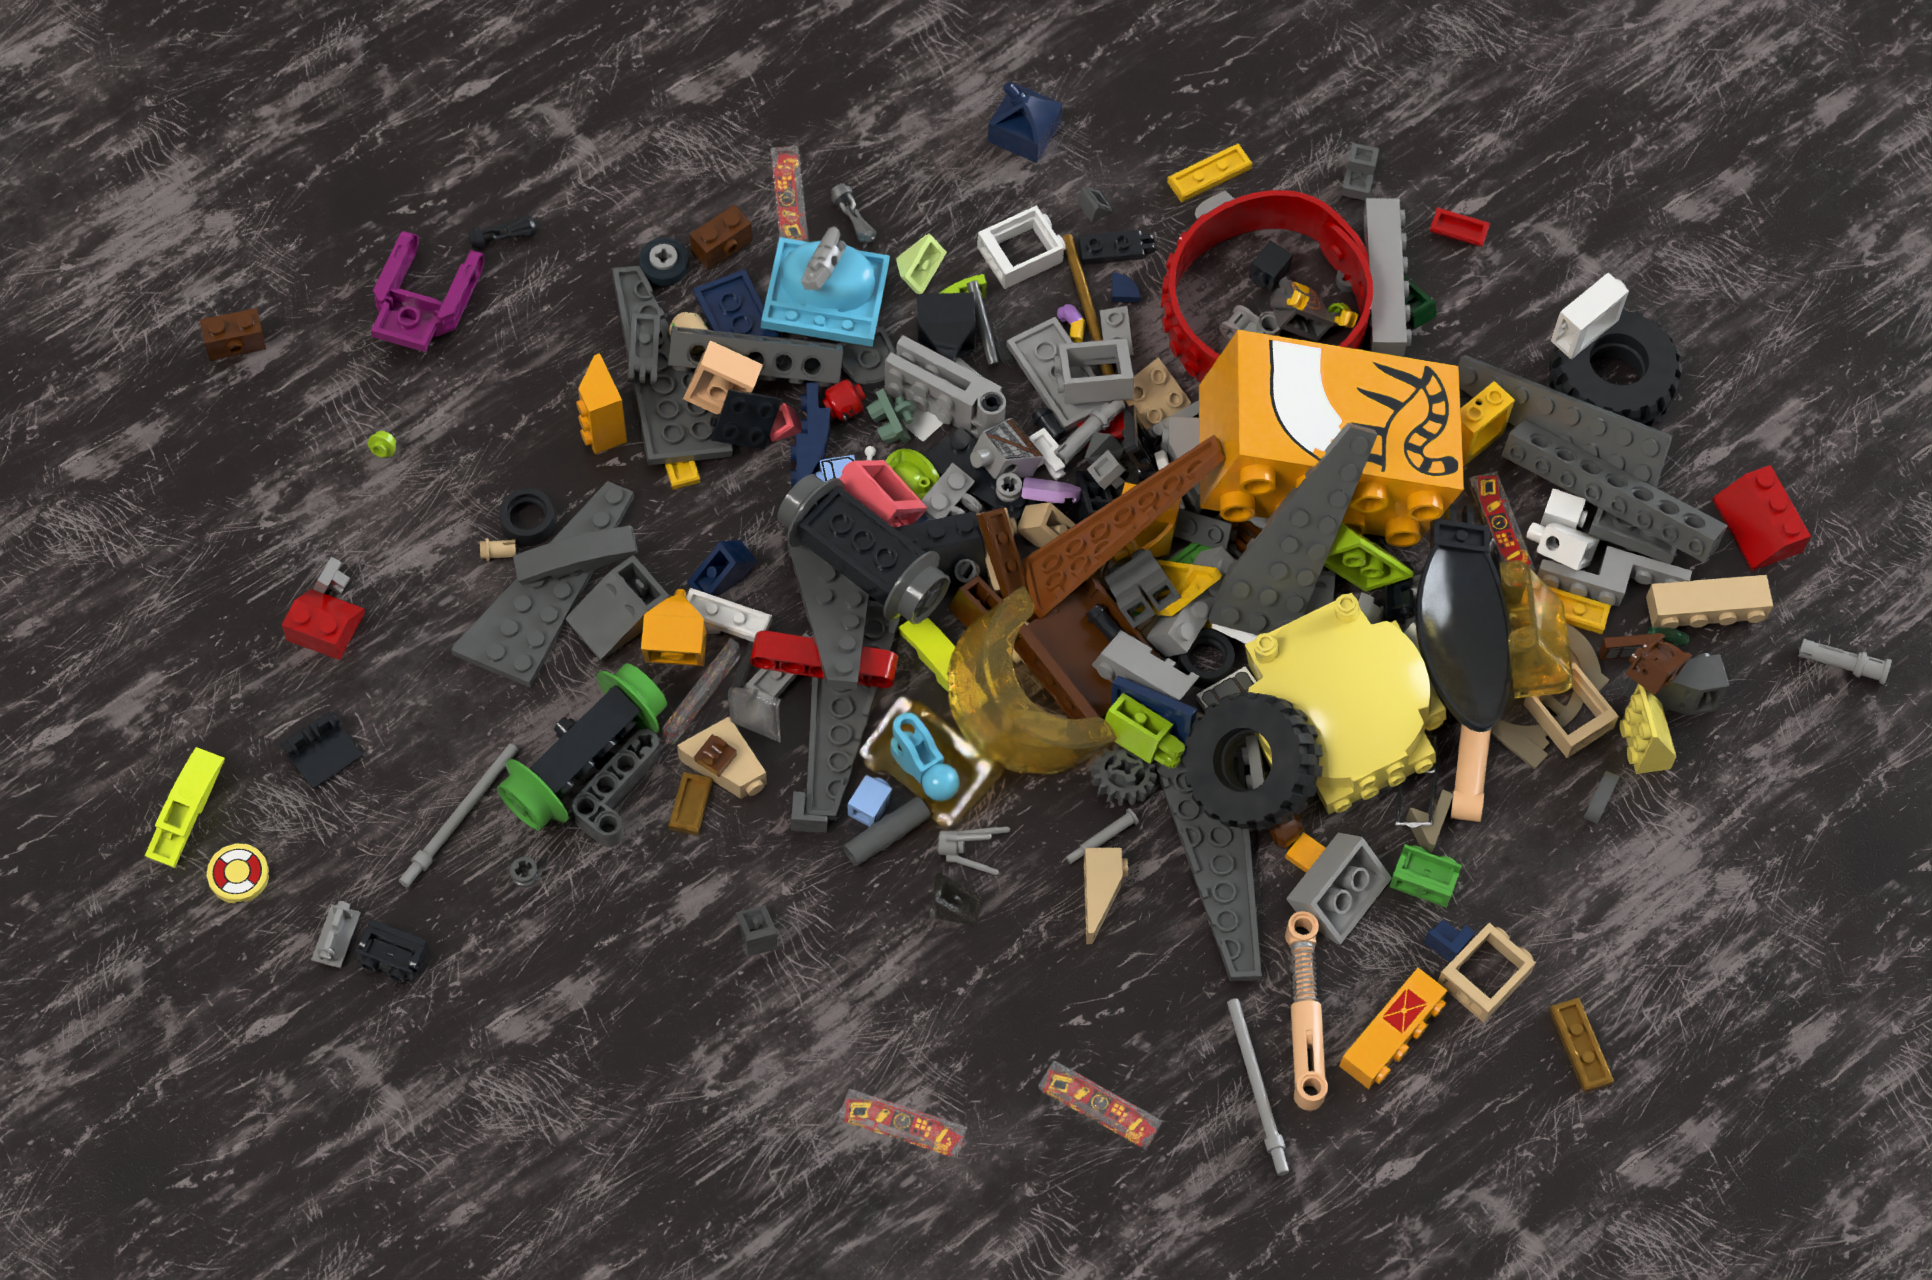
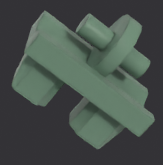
[866,389,918,445]

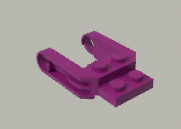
[371,231,485,352]

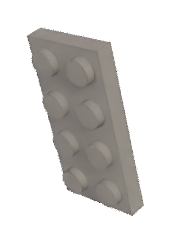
[1006,317,1106,431]

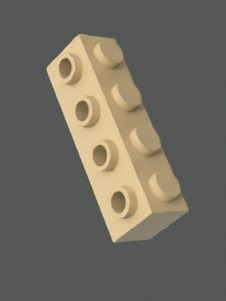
[1646,575,1773,630]

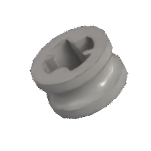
[996,473,1022,502]

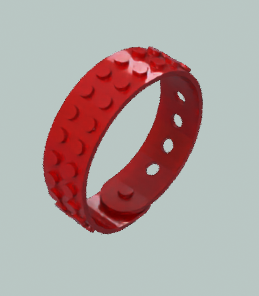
[1161,190,1373,383]

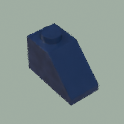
[687,540,757,597]

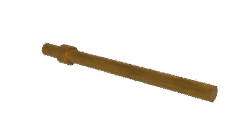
[1062,234,1115,376]

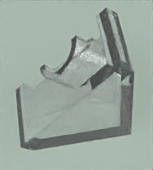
[728,688,781,743]

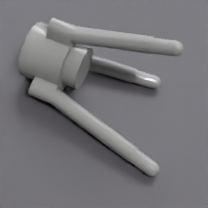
[938,827,1010,875]

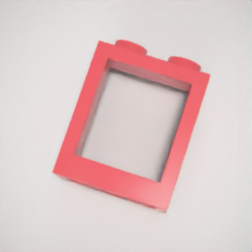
[839,460,927,528]

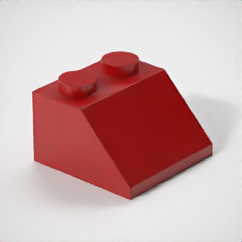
[282,589,365,660]

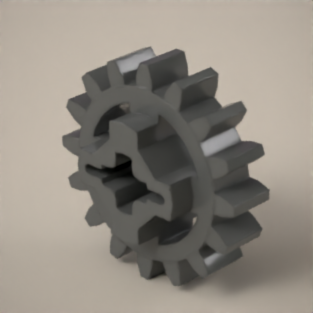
[1091,744,1157,806]

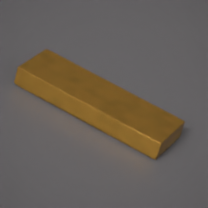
[1549,998,1614,1093]

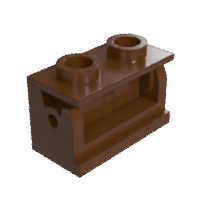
[1626,634,1692,696]

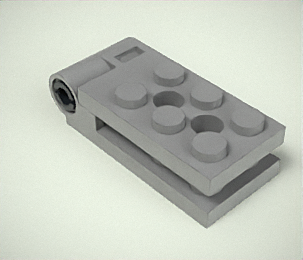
[885,335,1006,439]

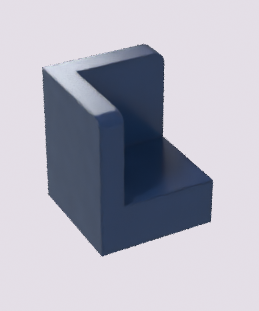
[1424,920,1475,963]

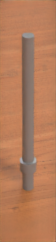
[399,743,519,888]
[1227,999,1290,1176]

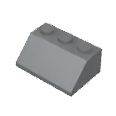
[1286,832,1392,945]

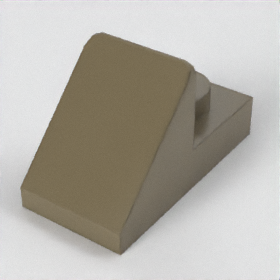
[1406,790,1454,854]

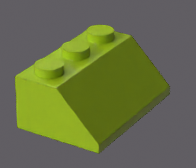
[1324,522,1413,592]

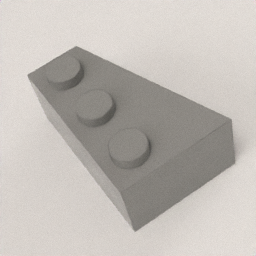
[1092,630,1199,701]

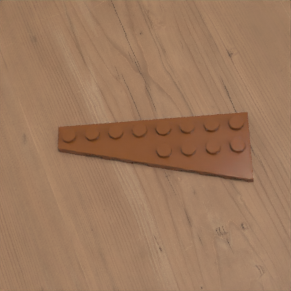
[1022,435,1226,618]

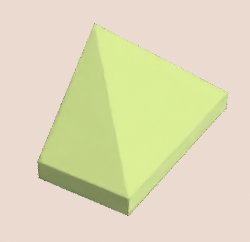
[896,234,947,294]

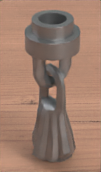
[831,184,877,243]

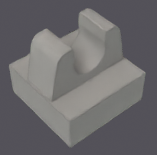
[1087,450,1125,489]
[313,556,350,594]

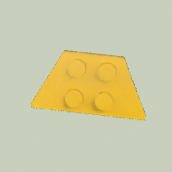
[1135,560,1222,617]

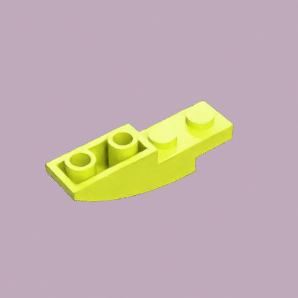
[145,747,225,868]

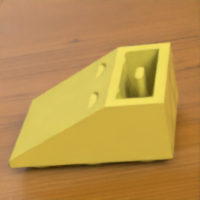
[1620,684,1676,774]

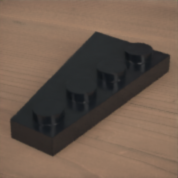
[923,427,1037,525]

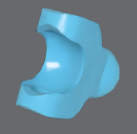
[890,713,960,802]

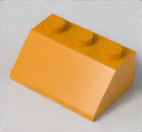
[576,353,627,454]

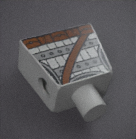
[970,418,1043,480]

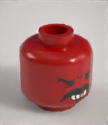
[822,379,866,422]

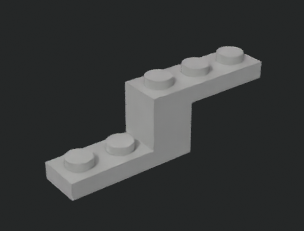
[1535,546,1692,606]

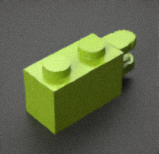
[1100,693,1185,769]

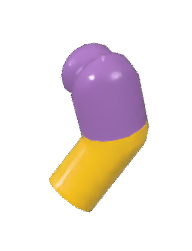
[1057,304,1085,343]

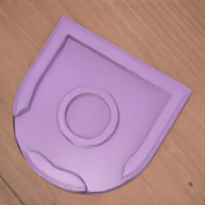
[1021,477,1081,503]

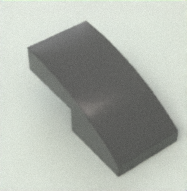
[1341,143,1379,201]

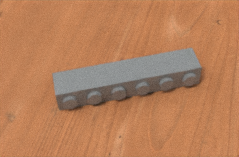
[1363,198,1412,357]

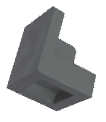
[791,791,828,833]

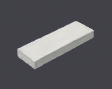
[686,588,772,642]

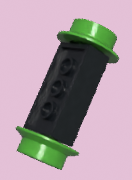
[497,663,667,831]

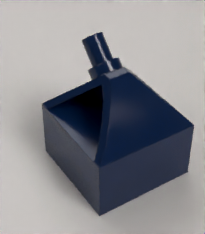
[988,82,1063,163]

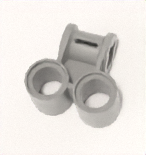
[1219,305,1282,341]

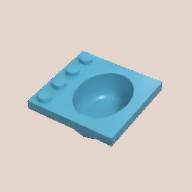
[761,237,890,347]

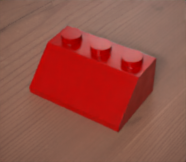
[1712,465,1811,571]

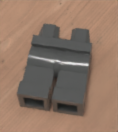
[1105,548,1181,628]

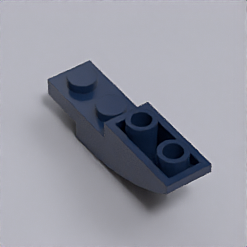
[790,383,830,487]

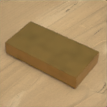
[668,772,713,836]

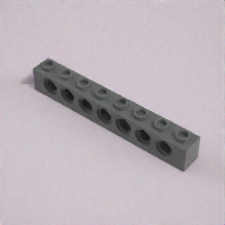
[1501,419,1727,563]

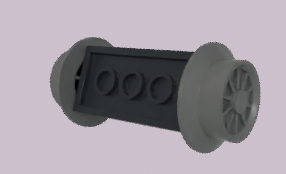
[777,474,950,625]

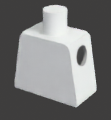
[1526,522,1600,570]

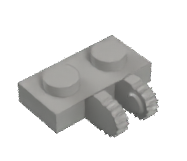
[921,463,983,520]

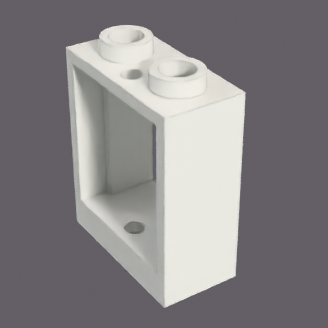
[977,205,1066,289]
[1551,273,1629,359]

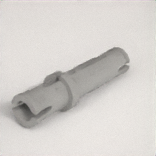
[1054,400,1126,465]

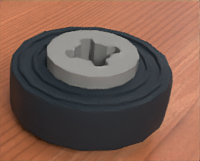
[639,237,689,286]

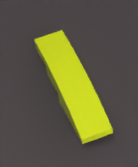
[898,617,994,713]

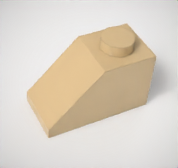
[1016,502,1076,548]

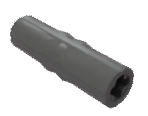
[843,796,931,866]

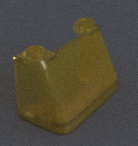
[1500,561,1573,698]
[859,695,1005,827]

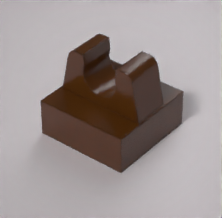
[694,734,737,777]

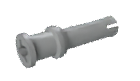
[1798,638,1892,685]

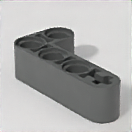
[572,729,660,847]

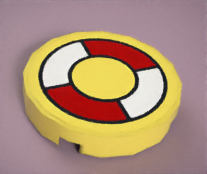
[207,844,269,903]

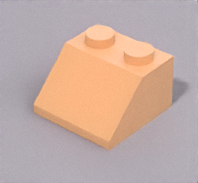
[683,341,763,414]

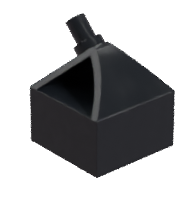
[916,292,976,363]

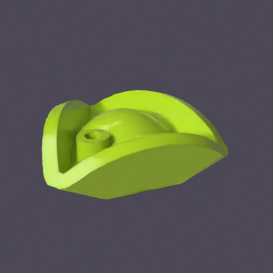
[885,448,940,500]

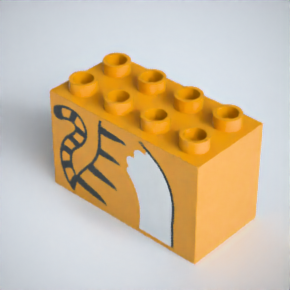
[1199,330,1464,547]

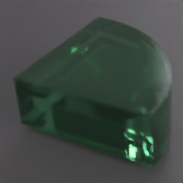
[1647,627,1690,646]

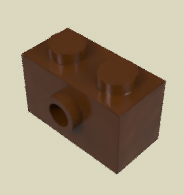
[689,205,752,270]
[200,308,266,361]
[948,576,1019,649]

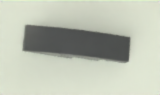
[513,525,638,585]

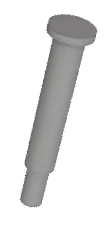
[1066,808,1139,864]

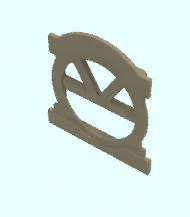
[1491,607,1609,769]

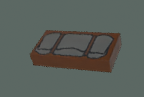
[1599,633,1664,660]

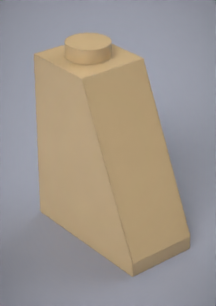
[677,717,767,799]

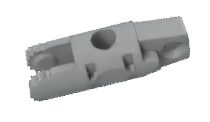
[801,227,846,290]

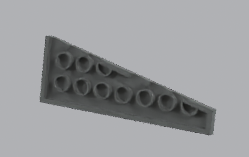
[806,601,901,821]

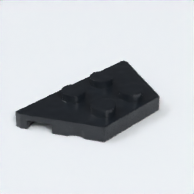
[1122,404,1159,480]

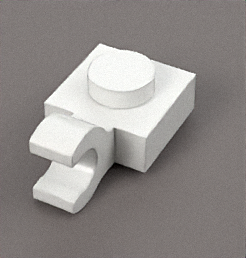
[1028,428,1066,481]

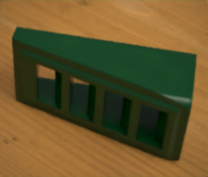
[1403,274,1436,329]

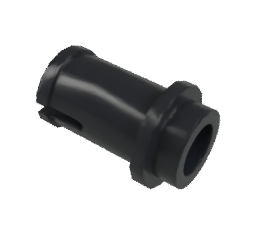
[1032,406,1067,442]
[1085,603,1123,641]

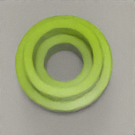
[367,431,396,458]

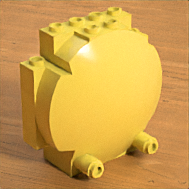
[1245,593,1446,814]

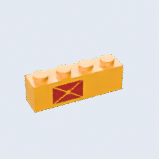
[1339,968,1447,1089]

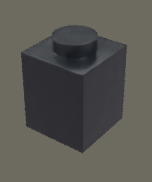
[1249,240,1293,292]

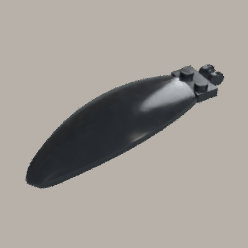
[1415,504,1513,732]

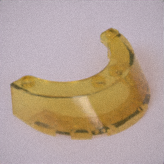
[947,586,1117,775]

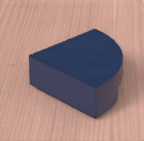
[1111,272,1140,303]

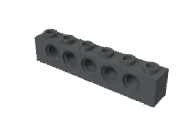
[668,326,843,387]

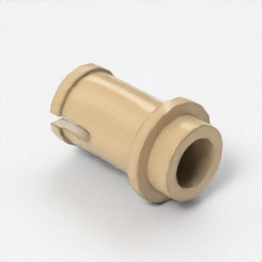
[480,538,516,561]

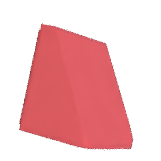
[769,403,802,442]

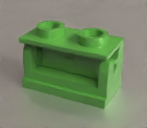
[1389,845,1462,908]

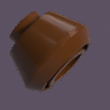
[1269,814,1303,849]

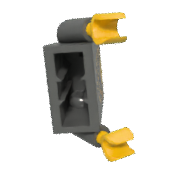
[1270,276,1358,342]

